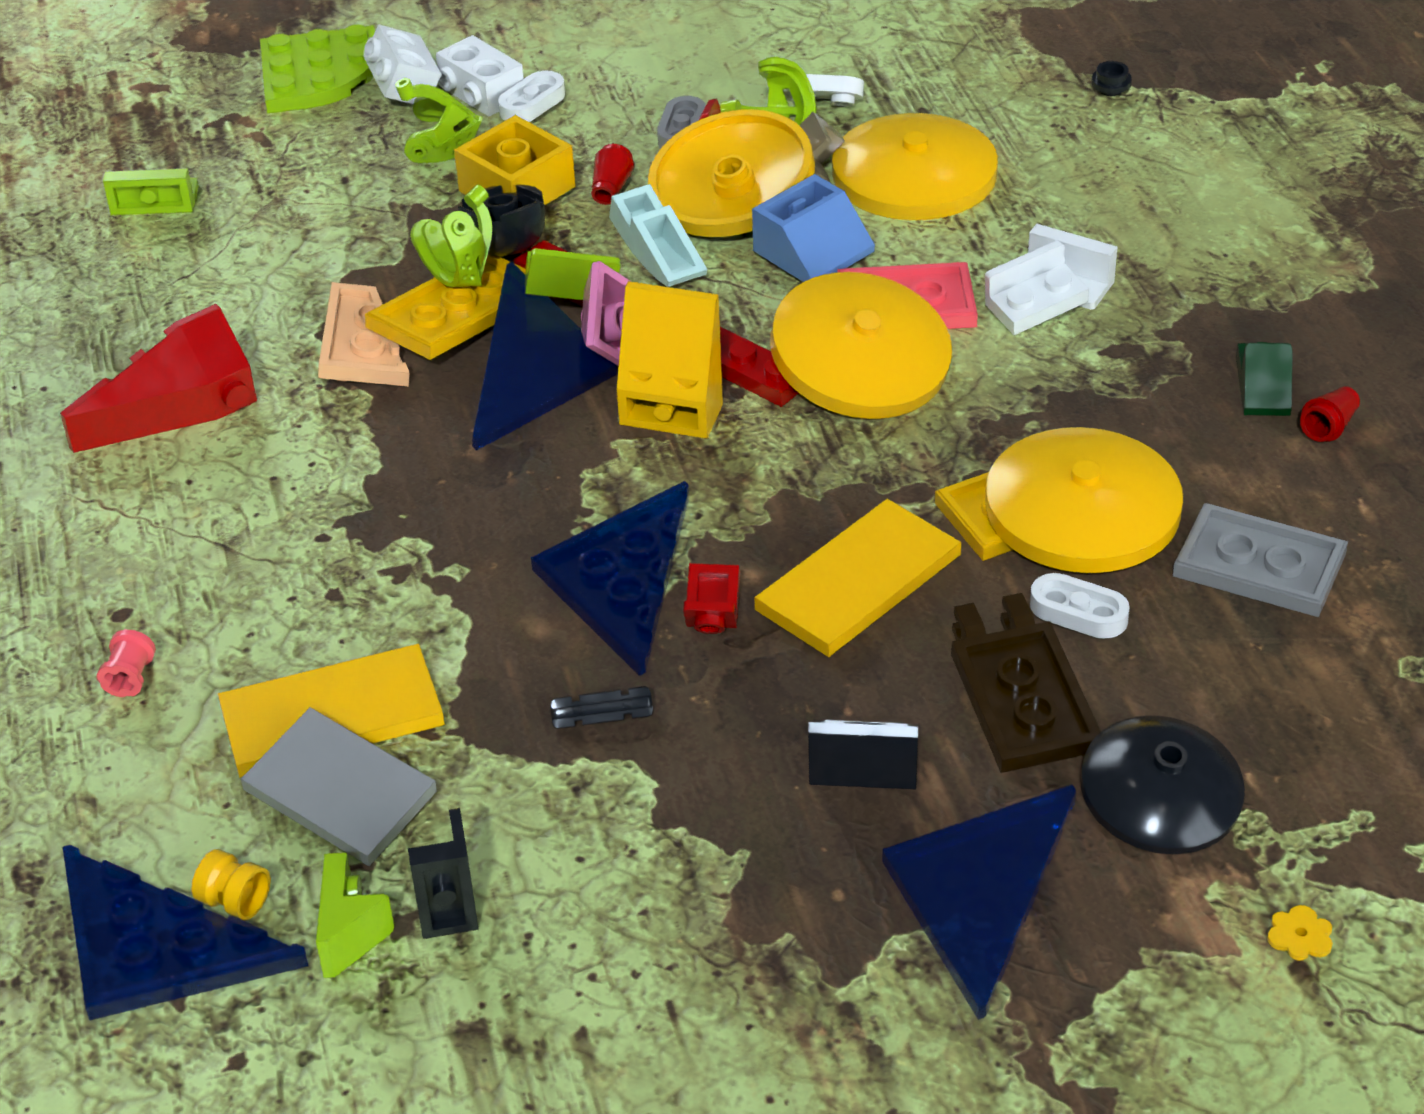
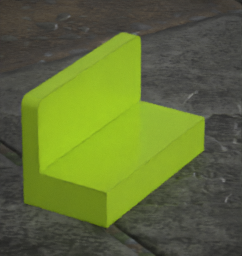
[103,168,199,215]
[525,248,621,300]

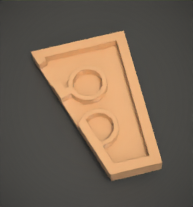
[318,282,410,387]

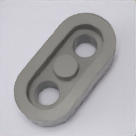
[657,96,706,149]

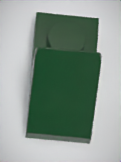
[1236,342,1293,416]

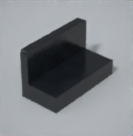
[408,808,479,939]

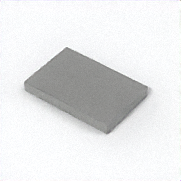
[1173,503,1348,617]
[241,707,437,866]

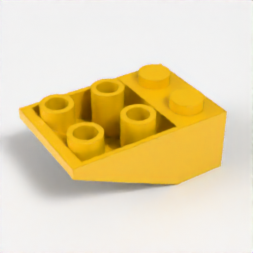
[617,281,723,439]

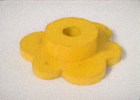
[1267,905,1333,961]

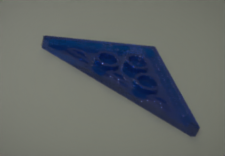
[472,262,617,451]
[531,481,689,676]
[882,785,1076,1020]
[62,845,309,1021]

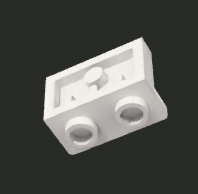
[985,240,1089,335]

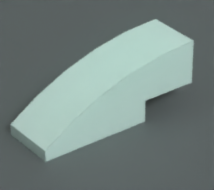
[609,184,707,287]

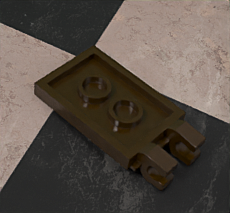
[951,593,1101,773]

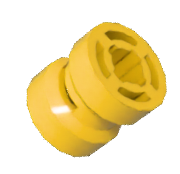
[191,849,271,920]

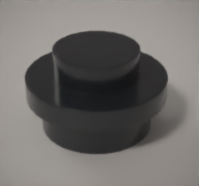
[1091,61,1132,96]

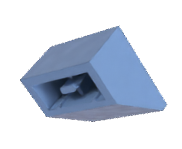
[752,174,875,282]

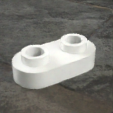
[498,71,565,122]
[784,74,864,107]
[1030,573,1130,639]

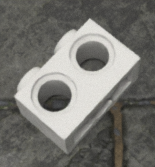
[364,24,442,104]
[436,35,524,117]

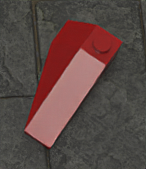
[60,304,257,453]

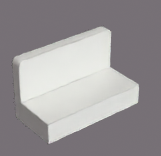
[1028,224,1117,310]

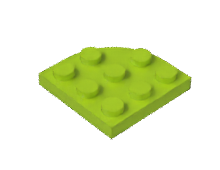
[260,24,375,114]

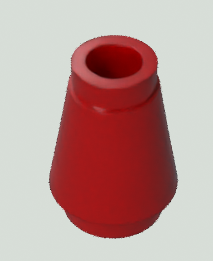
[591,143,634,205]
[1300,386,1360,442]

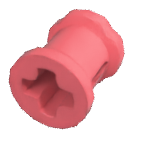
[96,629,156,697]

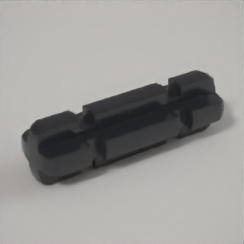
[550,686,653,729]

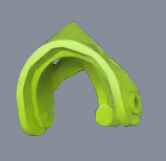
[720,57,816,125]
[395,78,483,163]
[410,185,492,287]

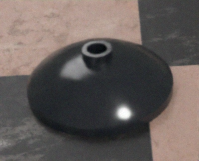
[1080,715,1245,854]

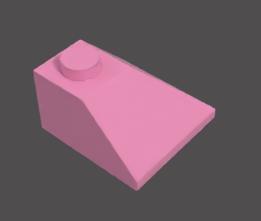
[581,261,632,366]

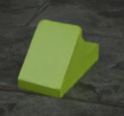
[316,853,394,978]

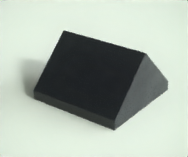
[808,719,919,790]

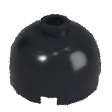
[458,184,545,261]

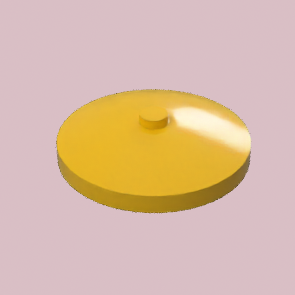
[648,109,815,237]
[832,113,998,220]
[770,272,952,419]
[985,427,1183,573]

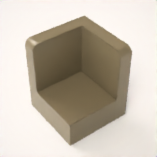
[799,112,845,182]

